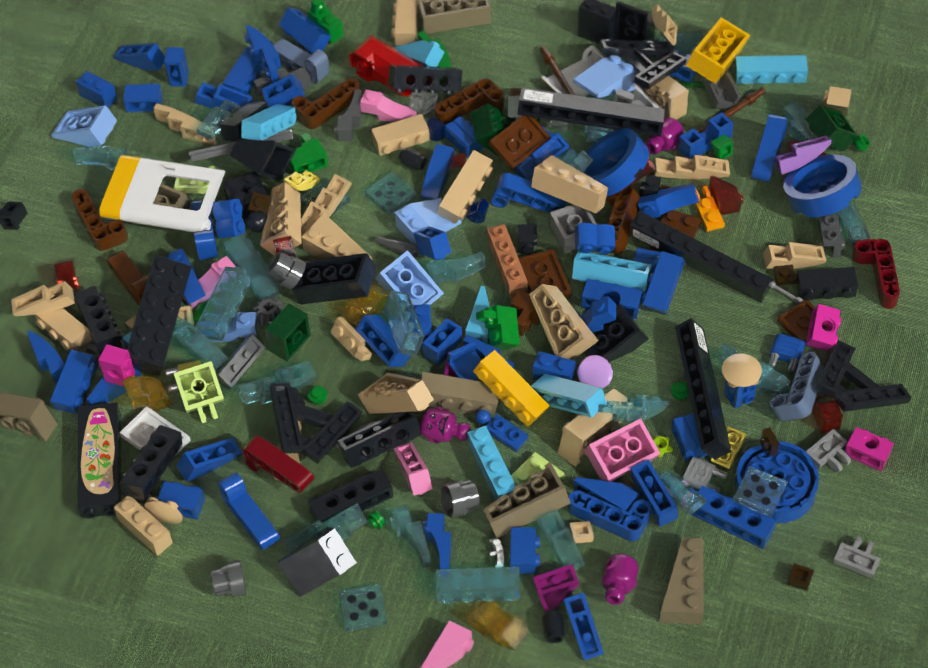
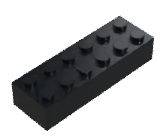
[126,255,192,376]

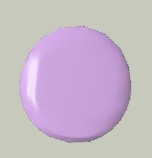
[577,355,613,389]

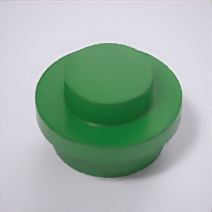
[854,134,870,152]
[671,381,689,400]
[308,386,328,405]
[367,511,385,530]

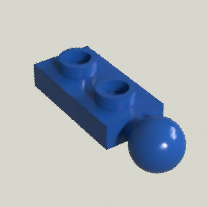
[475,410,529,452]

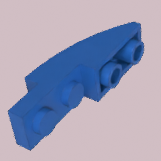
[244,25,281,83]

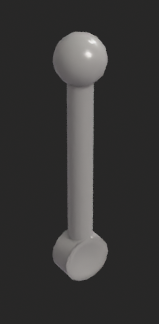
[771,281,803,304]

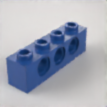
[690,485,776,550]

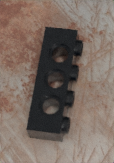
[388,65,462,94]
[74,286,123,356]
[337,412,422,468]
[120,425,183,502]
[308,469,393,530]

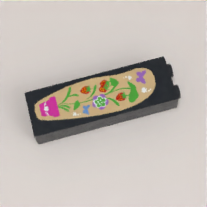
[78,402,122,519]

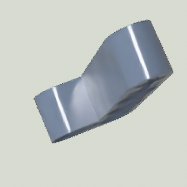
[273,38,330,84]
[769,351,824,421]

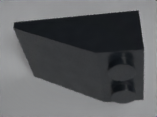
[615,1,655,41]
[584,304,649,362]
[277,527,356,597]

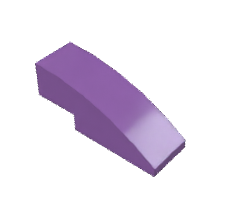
[775,136,832,174]

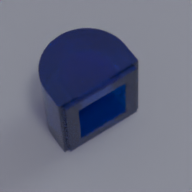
[427,117,445,142]
[467,198,489,223]

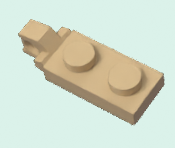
[330,317,372,361]

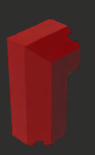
[348,35,423,97]

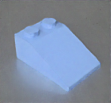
[573,55,639,98]
[52,105,117,147]
[394,198,462,246]
[375,250,444,313]

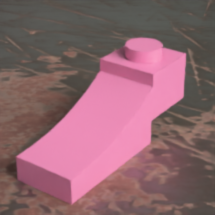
[360,90,417,123]
[183,256,238,309]

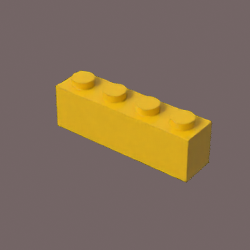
[473,350,550,427]

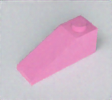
[393,442,433,495]
[421,621,474,668]

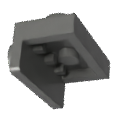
[703,72,741,109]
[819,214,845,258]

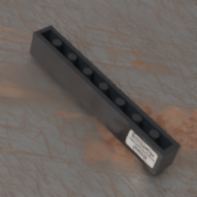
[517,87,665,137]
[629,211,772,303]
[675,318,731,460]

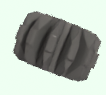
[253,296,284,327]

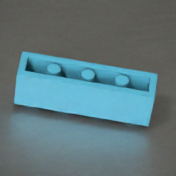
[734,55,808,84]
[242,104,297,140]
[572,250,652,293]
[531,374,607,418]
[467,426,516,501]

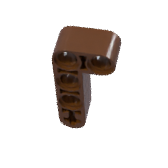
[292,78,360,129]
[435,79,504,126]
[606,184,640,254]
[72,189,128,251]
[106,250,148,306]

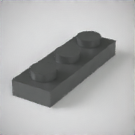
[216,334,265,389]

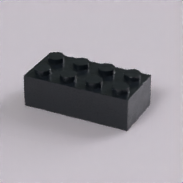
[292,253,377,304]

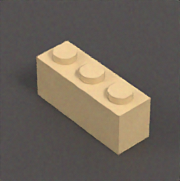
[392,0,418,45]
[823,86,852,115]
[371,114,430,156]
[35,308,92,352]
[114,496,173,556]

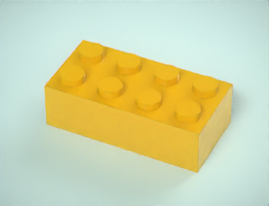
[686,17,751,84]

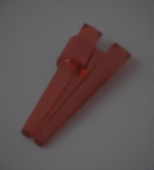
[450,153,467,169]

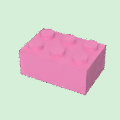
[584,419,660,482]

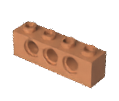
[487,224,528,299]

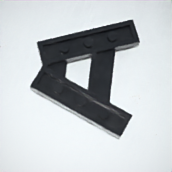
[600,39,687,89]
[815,340,912,412]
[269,383,363,464]

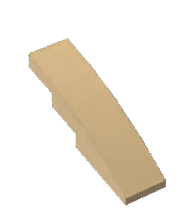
[652,4,677,46]
[154,103,217,146]
[653,155,730,179]
[301,174,352,237]

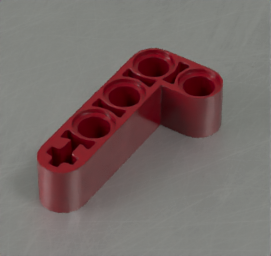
[852,239,900,309]
[242,435,314,493]

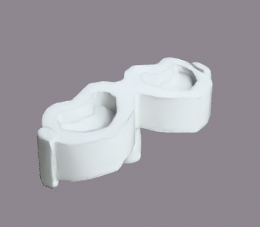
[489,538,504,568]

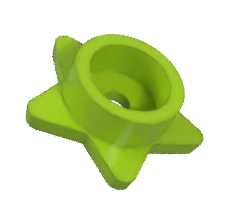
[652,436,673,458]

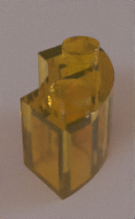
[342,284,392,327]
[122,376,173,412]
[466,601,529,650]

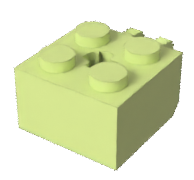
[174,361,224,423]

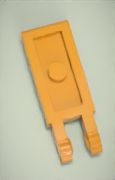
[694,185,725,232]

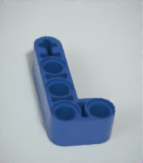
[751,114,787,182]
[491,173,566,213]
[190,200,218,260]
[218,472,280,551]
[568,491,651,542]

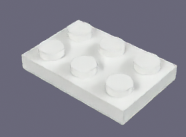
[120,407,191,456]

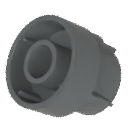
[267,252,306,290]
[441,480,479,518]
[211,560,247,597]

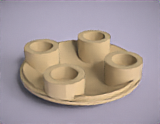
[722,353,762,388]
[144,497,183,524]

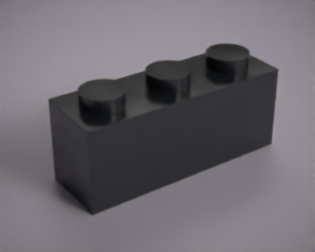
[219,101,268,141]
[796,267,858,300]

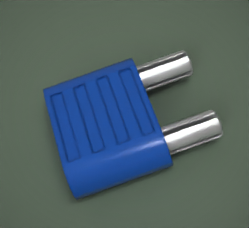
[769,334,806,373]

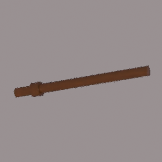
[540,46,575,95]
[697,87,766,134]

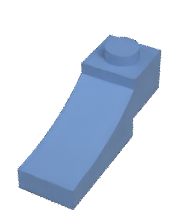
[200,312,258,342]

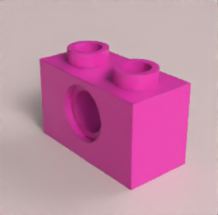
[806,304,841,351]
[98,344,135,387]
[845,427,894,472]

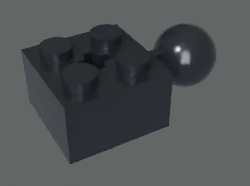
[222,171,268,233]

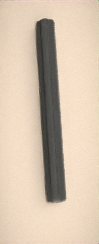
[188,129,293,162]

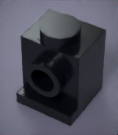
[639,175,661,197]
[0,202,28,230]
[518,224,537,254]

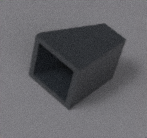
[578,0,616,45]
[229,140,296,181]

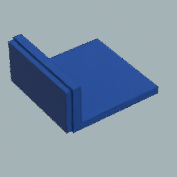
[447,341,481,381]

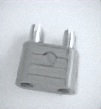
[681,457,728,493]

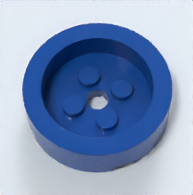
[577,128,649,197]
[783,154,862,217]
[735,441,819,523]

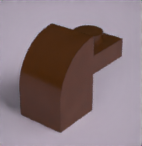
[510,290,540,336]

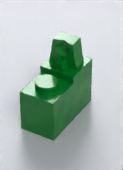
[307,0,344,45]
[288,133,329,174]
[476,305,520,350]

